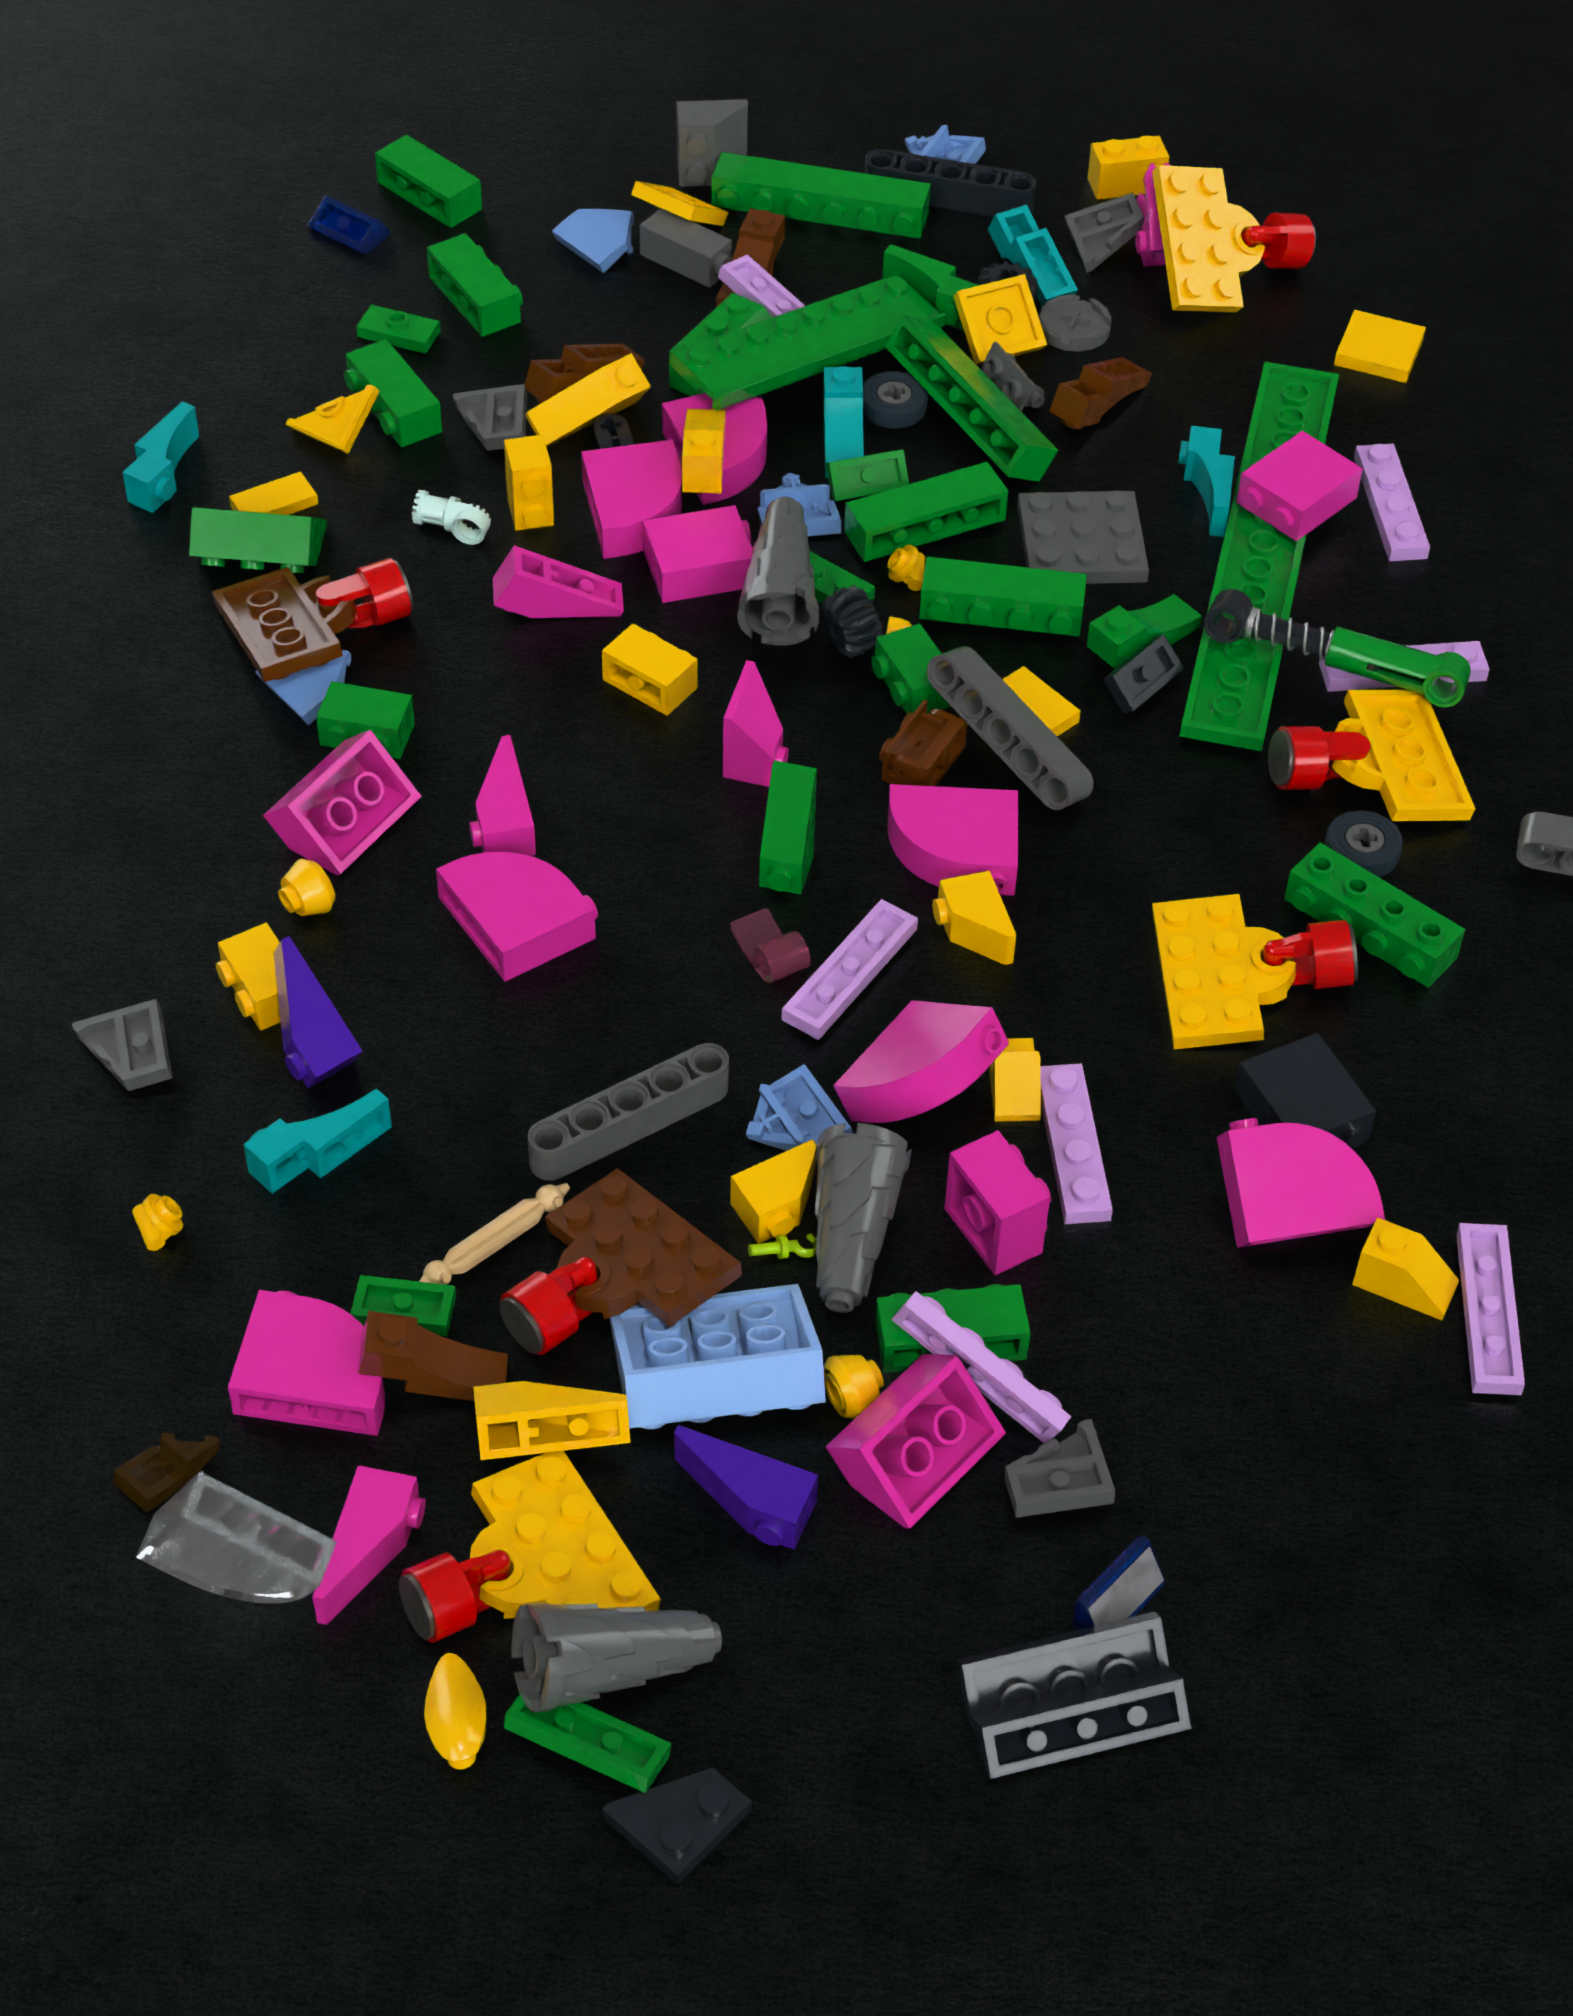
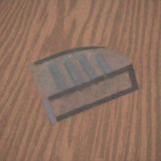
[136,1472,337,1603]

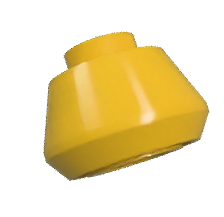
[278,859,335,916]
[823,1355,884,1419]

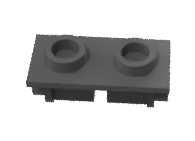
[980,341,1045,412]

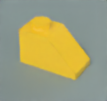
[932,871,1016,965]
[730,1140,817,1244]
[1352,1217,1459,1320]

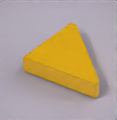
[286,384,380,454]

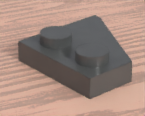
[1065,193,1144,273]
[453,384,528,451]
[72,999,172,1091]
[1005,1419,1115,1518]

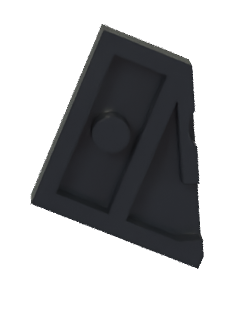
[602,1767,752,1885]

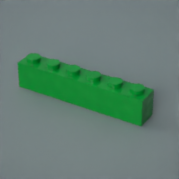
[712,152,931,239]
[885,315,1058,482]

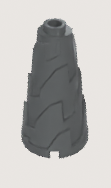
[737,496,820,646]
[815,1123,911,1313]
[512,1602,722,1713]

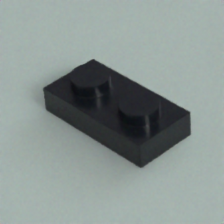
[1103,634,1184,714]

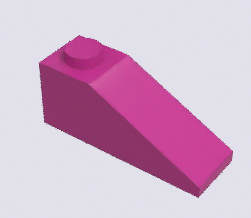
[493,546,624,618]
[469,735,536,856]
[313,1465,425,1625]

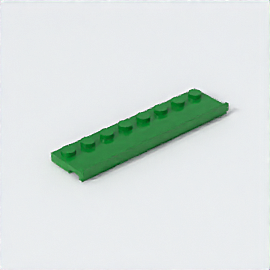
[669,274,948,411]

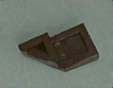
[113,1433,220,1513]

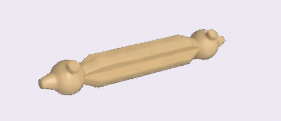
[419,1183,570,1285]

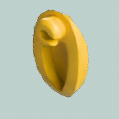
[424,1653,486,1770]

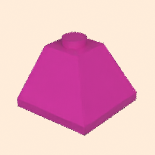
[723,660,789,787]

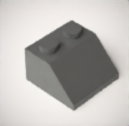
[676,99,748,187]

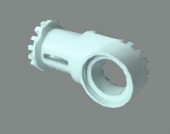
[412,490,491,545]

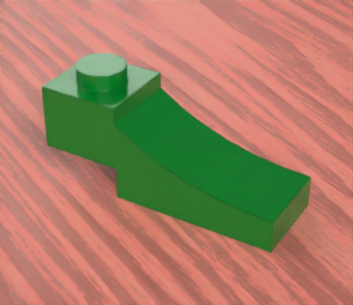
[883,244,980,331]
[1087,594,1202,669]

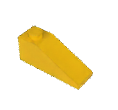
[525,353,651,447]
[682,409,726,493]
[473,1381,630,1460]

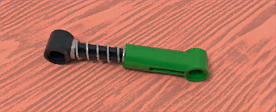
[1204,589,1471,708]

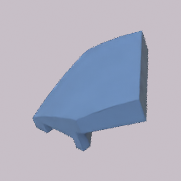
[905,124,986,164]
[552,209,634,273]
[757,473,841,536]
[255,650,351,725]
[746,1064,853,1151]

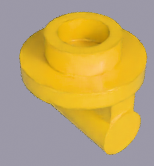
[887,544,925,591]
[132,1194,183,1251]

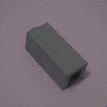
[640,208,732,288]

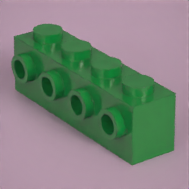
[844,462,1008,562]
[919,557,1087,637]
[1284,842,1465,988]

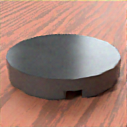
[1039,294,1112,352]

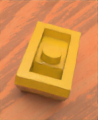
[989,1038,1041,1122]

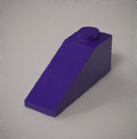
[273,936,362,1089]
[674,1425,818,1550]

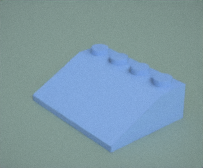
[610,1284,826,1429]

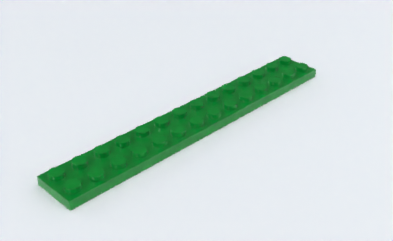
[1180,362,1339,752]

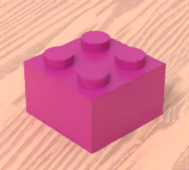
[944,1130,1051,1275]

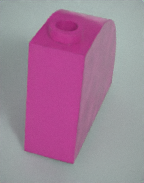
[662,393,767,505]
[581,440,682,559]
[888,784,1018,896]
[436,852,598,982]
[833,1001,1009,1123]
[1217,1118,1385,1248]
[228,1290,385,1436]

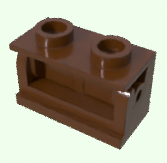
[879,700,968,786]

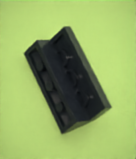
[957,1612,1191,1779]

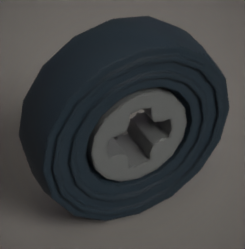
[863,371,928,429]
[1325,810,1403,878]

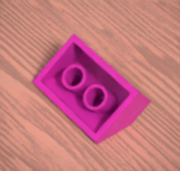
[263,730,422,875]
[826,1354,1006,1528]

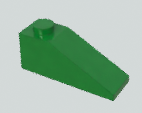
[759,760,817,895]

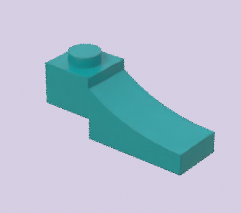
[988,205,1078,306]
[823,366,864,478]
[122,401,199,513]
[1178,426,1235,537]
[244,1089,392,1194]

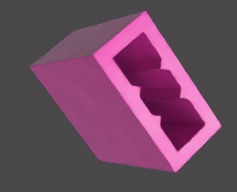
[1236,431,1363,542]
[643,505,754,603]

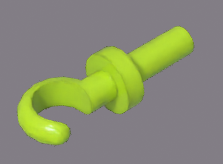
[748,1234,817,1259]

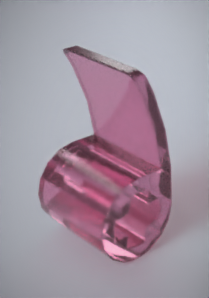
[731,908,811,983]

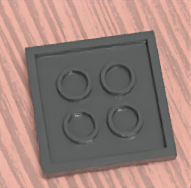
[1017,490,1149,584]

